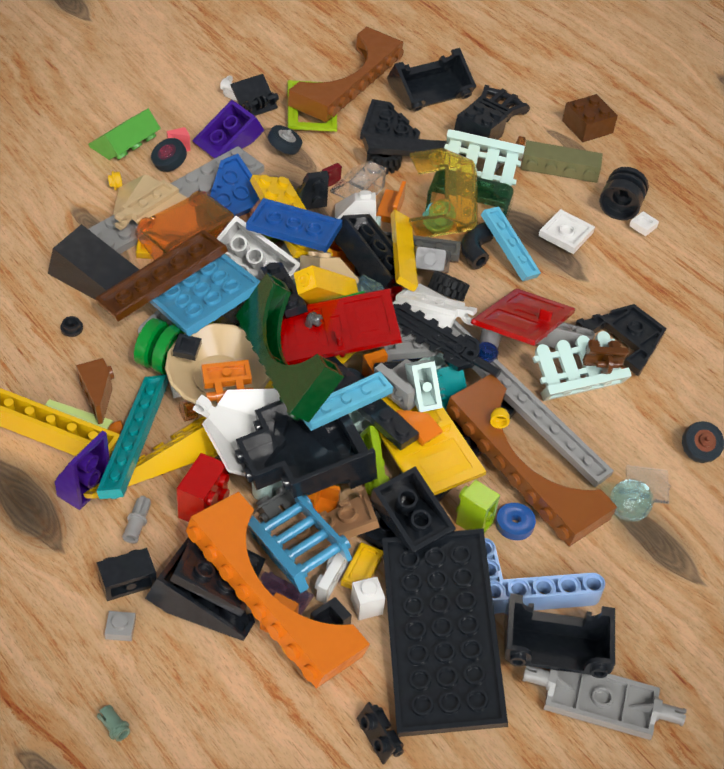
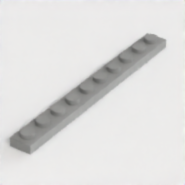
[451,320,614,487]

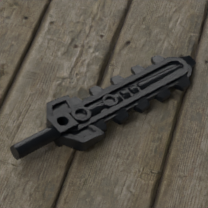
[393,302,501,378]

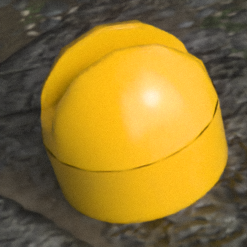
[490,407,510,428]

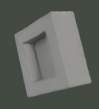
[105,611,136,641]

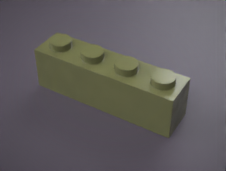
[521,140,603,183]

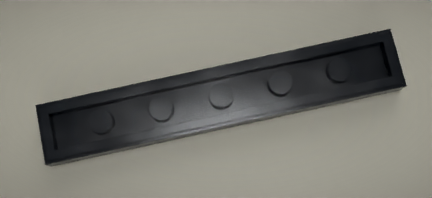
[362,135,468,160]

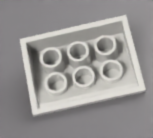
[216,216,300,302]

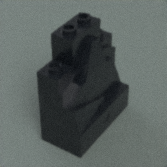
[234,385,378,498]

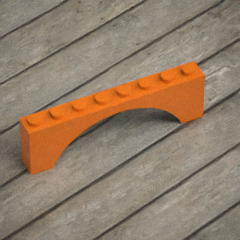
[186,491,370,689]

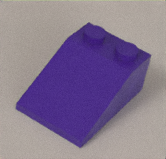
[192,99,264,159]
[54,431,110,510]

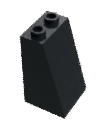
[48,224,140,300]

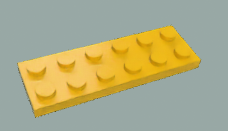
[250,175,333,258]

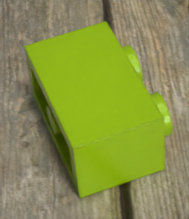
[456,479,500,534]

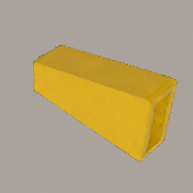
[294,265,358,304]

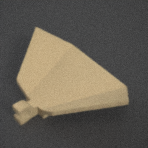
[113,175,196,235]

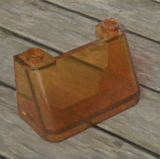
[135,191,235,260]

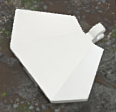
[393,284,477,337]
[193,388,280,476]

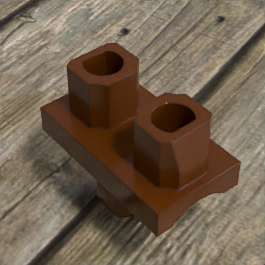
[582,339,629,374]

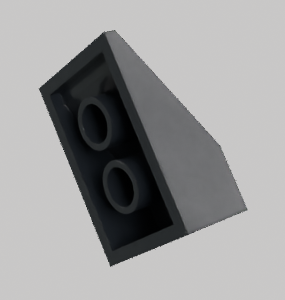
[370,466,456,554]

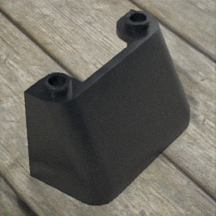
[387,48,477,112]
[504,593,615,678]

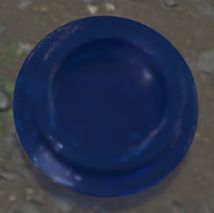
[479,342,499,363]

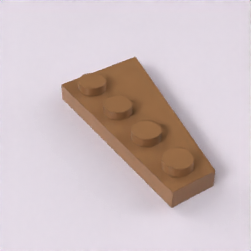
[282,489,380,555]

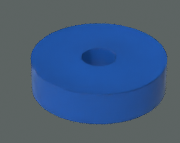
[496,503,536,540]

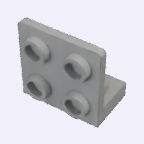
[374,359,439,411]

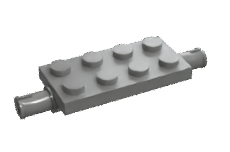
[522,666,687,740]

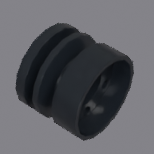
[599,167,649,220]

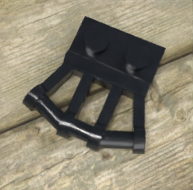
[472,85,530,122]

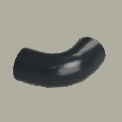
[461,222,493,269]

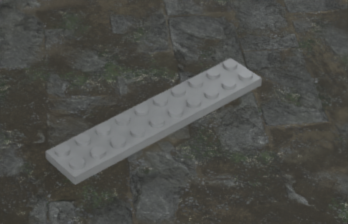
[88,146,264,254]

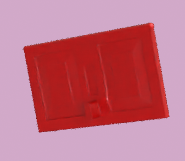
[281,288,402,365]
[471,288,576,346]

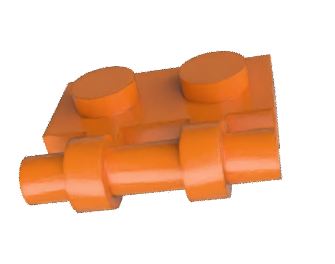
[201,360,254,403]

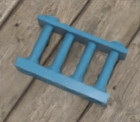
[248,495,352,594]

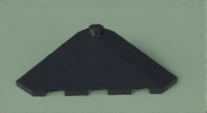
[145,537,255,641]

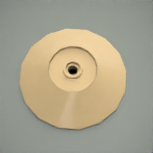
[165,323,270,407]

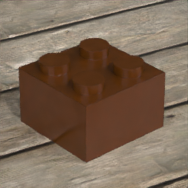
[562,94,618,143]

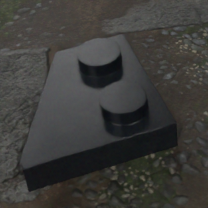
[296,171,329,209]

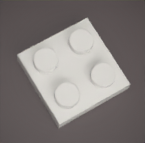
[539,209,595,254]

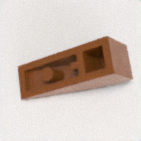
[76,358,114,424]

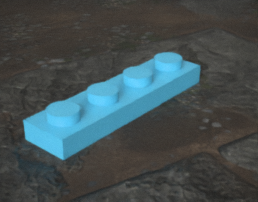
[480,207,541,282]
[303,371,393,431]

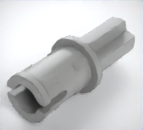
[122,496,151,544]

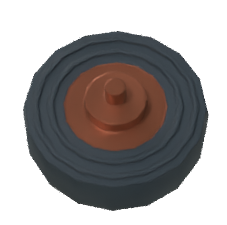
[682,421,724,463]

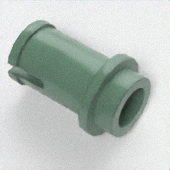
[97,705,130,742]

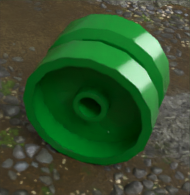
[134,318,184,375]

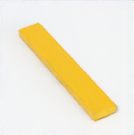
[390,209,418,292]

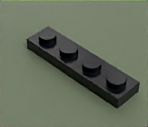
[261,262,308,318]

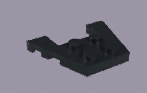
[575,304,667,376]

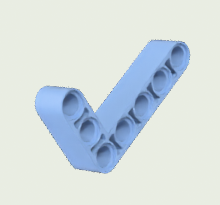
[485,538,605,614]

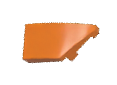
[396,410,443,446]

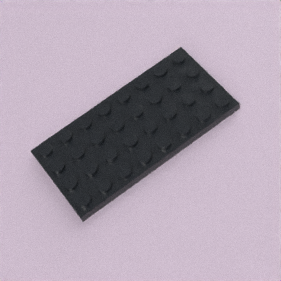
[382,528,508,737]

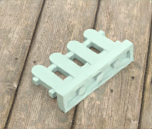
[439,129,525,192]
[532,331,632,401]

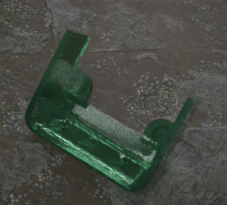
[425,169,514,220]

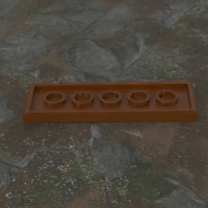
[95,230,228,322]

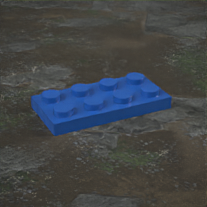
[246,198,342,252]

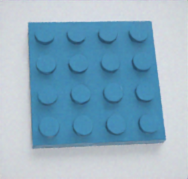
[150,254,260,336]

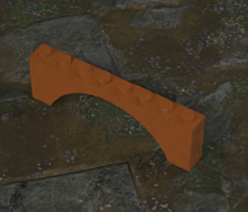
[288,26,404,122]
[446,374,617,547]

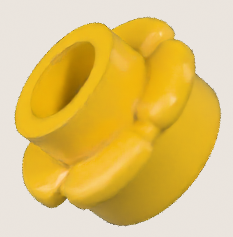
[108,171,123,191]

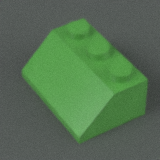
[88,108,161,160]

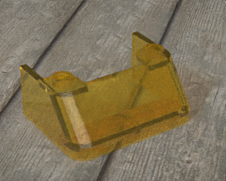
[409,148,478,237]

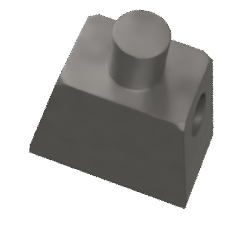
[414,246,451,273]

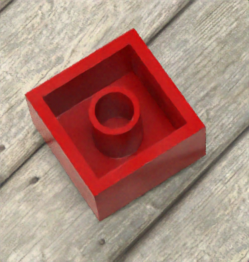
[176,453,230,522]

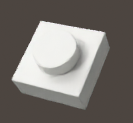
[630,211,659,236]

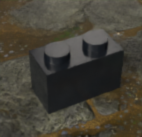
[97,548,157,601]

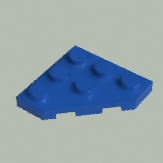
[206,154,260,226]

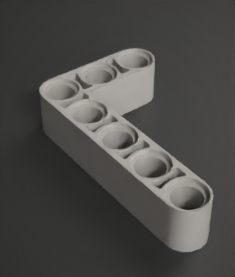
[479,322,595,355]

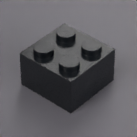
[454,102,508,140]

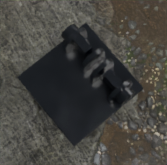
[230,74,279,116]

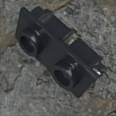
[356,702,404,764]

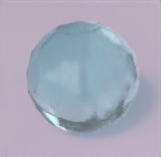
[610,479,654,522]

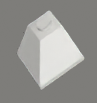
[335,190,376,221]

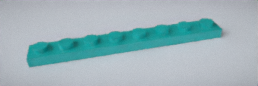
[96,375,169,499]

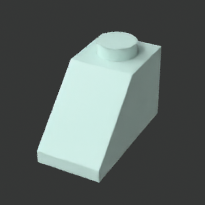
[405,359,443,412]

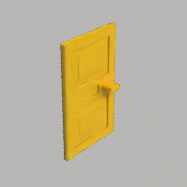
[378,397,486,495]

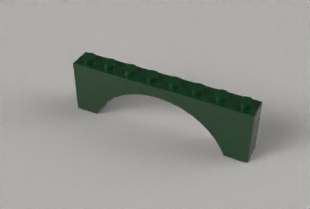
[236,273,344,423]

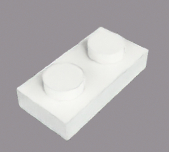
[314,553,348,604]

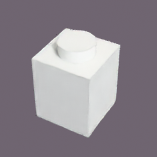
[351,577,385,621]

